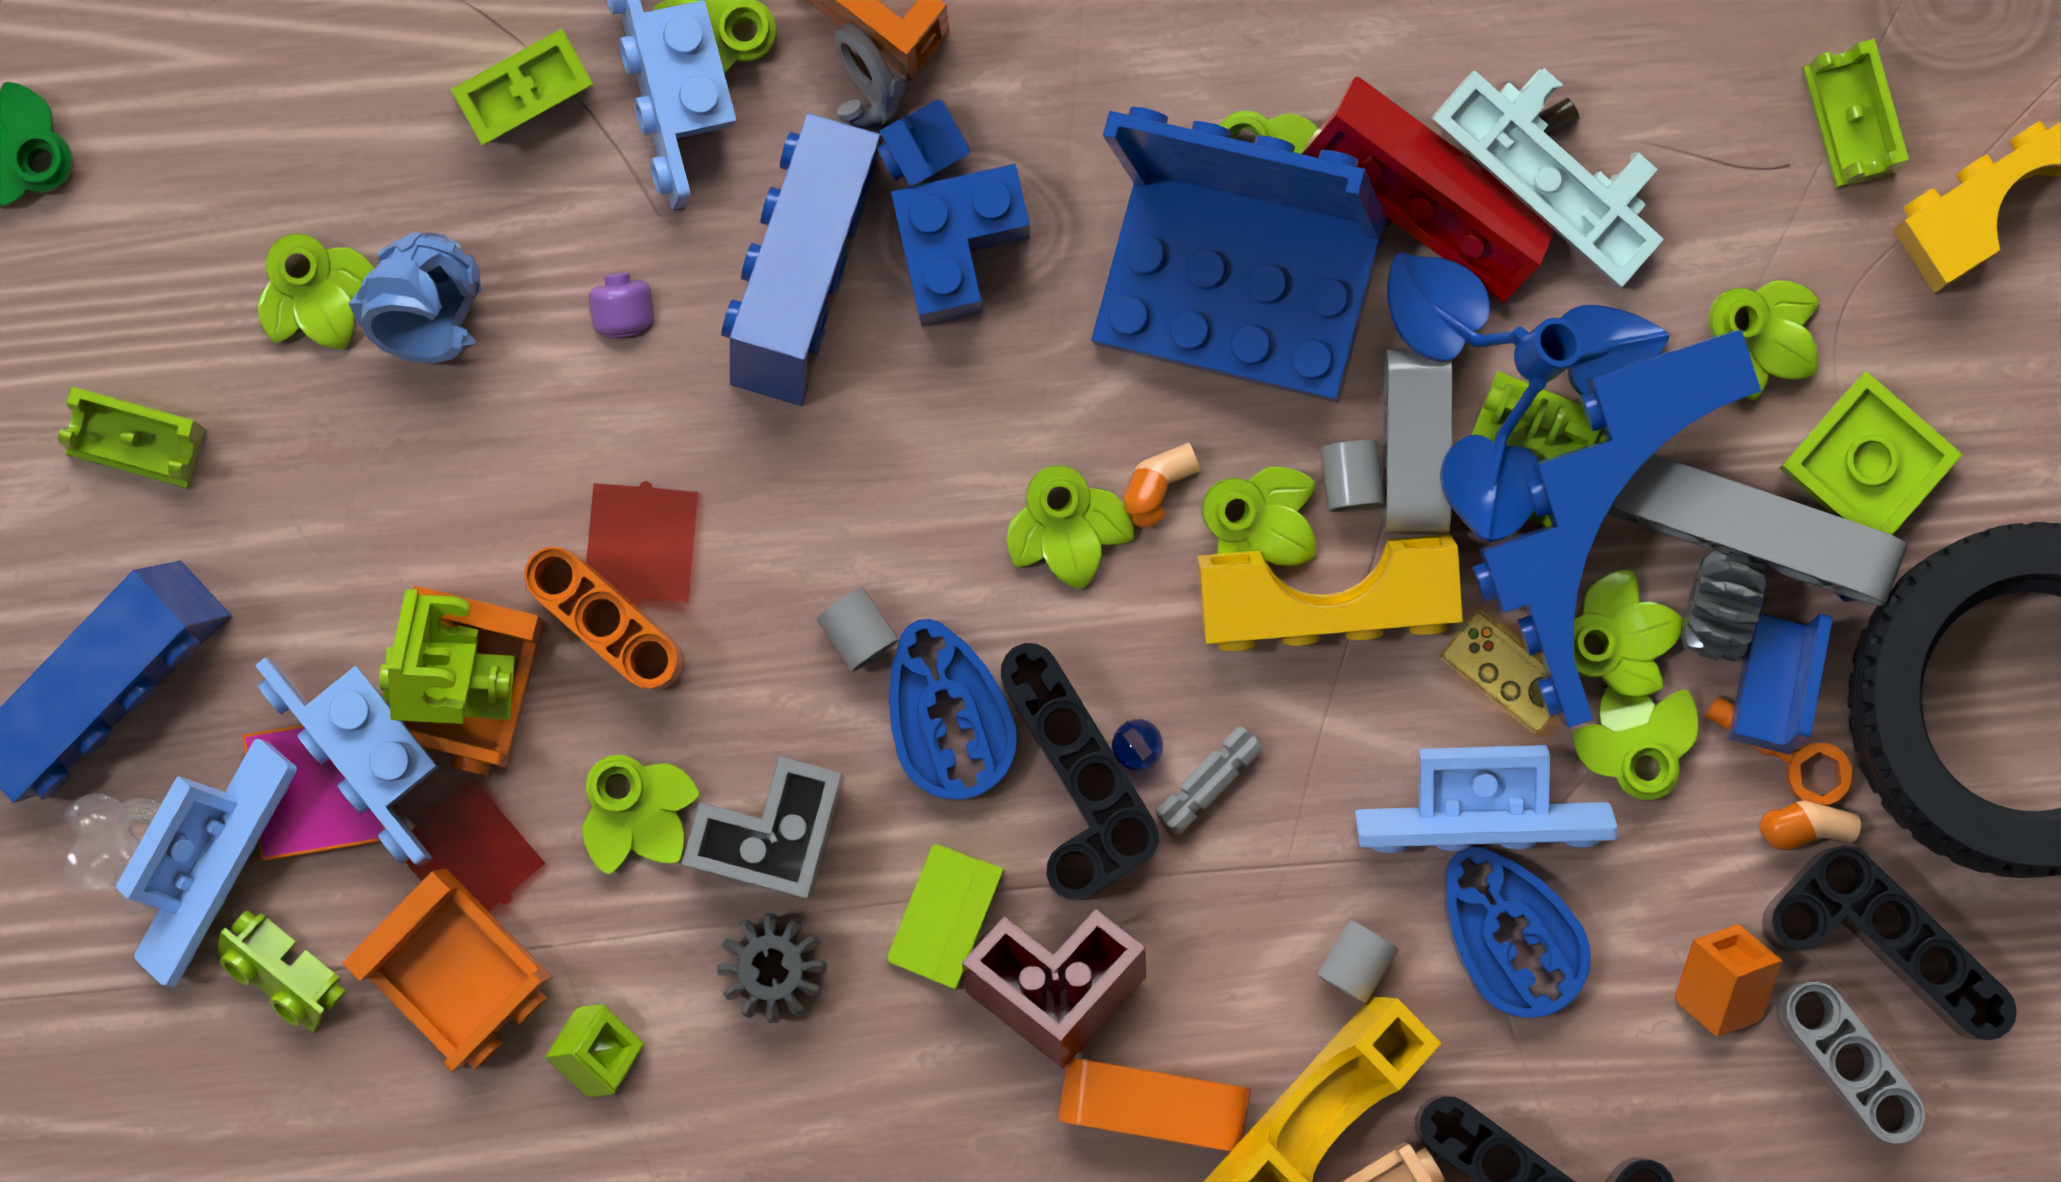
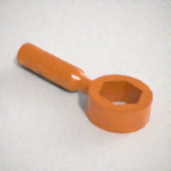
[1704,695,1852,806]

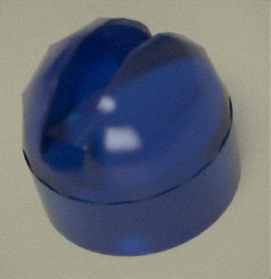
[1112,719,1163,771]

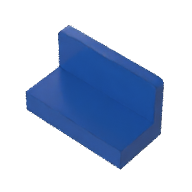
[1728,613,1833,755]

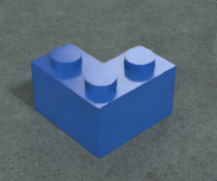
[891,163,1030,327]

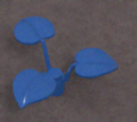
[1387,252,1670,542]

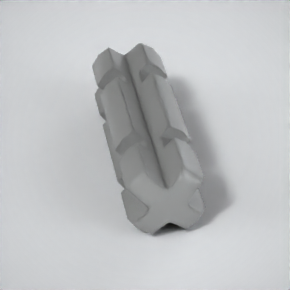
[1156,726,1263,834]

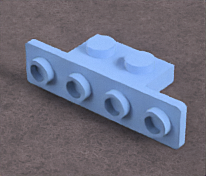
[606,0,736,210]
[255,657,439,867]
[115,739,297,988]
[1355,745,1617,853]

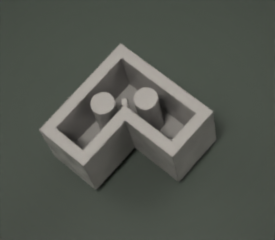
[682,756,845,900]

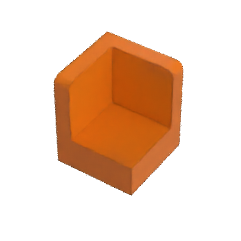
[1675,924,1783,1037]

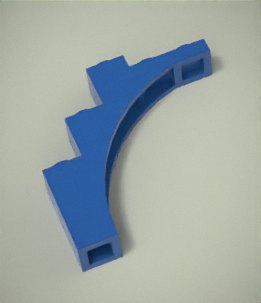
[1473,329,1761,728]

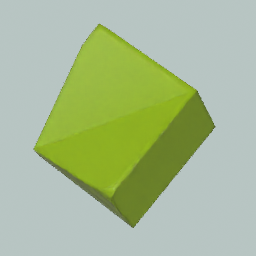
[544,1004,645,1097]

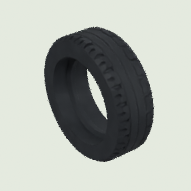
[1848,522,2061,878]

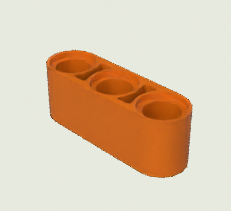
[524,546,685,690]
[1056,1058,1252,1151]

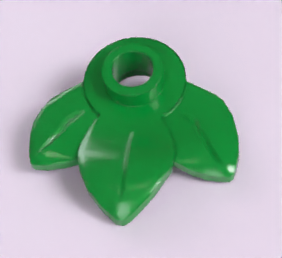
[0,82,73,207]

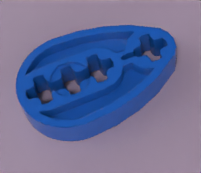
[889,619,1017,801]
[1444,847,1591,1018]

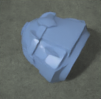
[349,232,482,364]

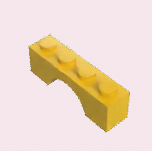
[1893,121,2061,294]
[1197,534,1463,651]
[1204,996,1442,1182]

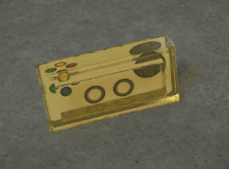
[1438,606,1555,737]

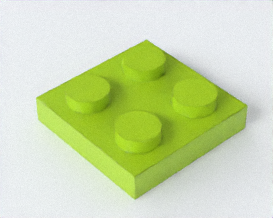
[1779,371,1963,535]

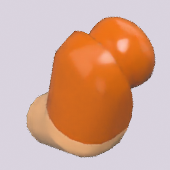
[1123,442,1201,528]
[1760,800,1861,850]

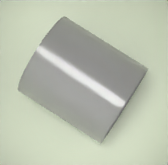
[1320,440,1385,512]
[816,587,899,672]
[1316,919,1399,1005]

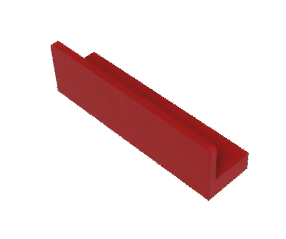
[1302,77,1555,303]

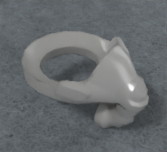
[835,23,908,129]

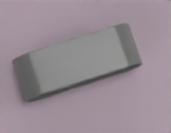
[1383,349,1452,533]
[1776,982,1925,1144]

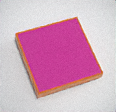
[242,725,385,862]

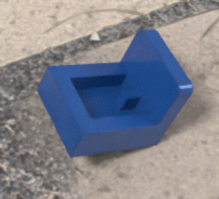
[877,99,970,187]

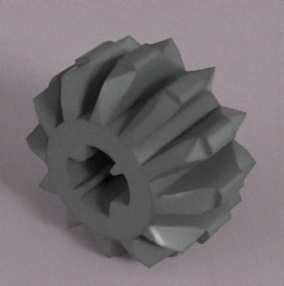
[1681,550,1767,662]
[717,913,827,1023]

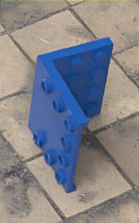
[1091,107,1387,403]

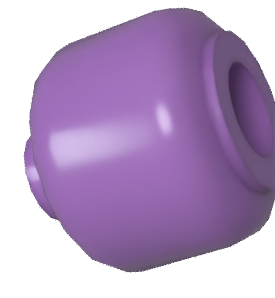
[589,272,654,338]

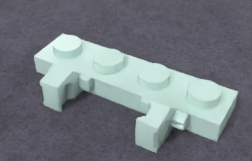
[1429,68,1664,287]

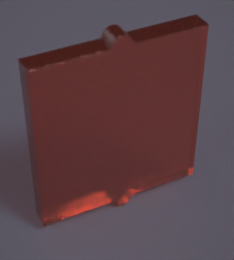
[586,481,699,605]
[405,778,546,912]

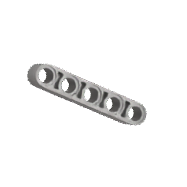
[1607,454,1908,606]

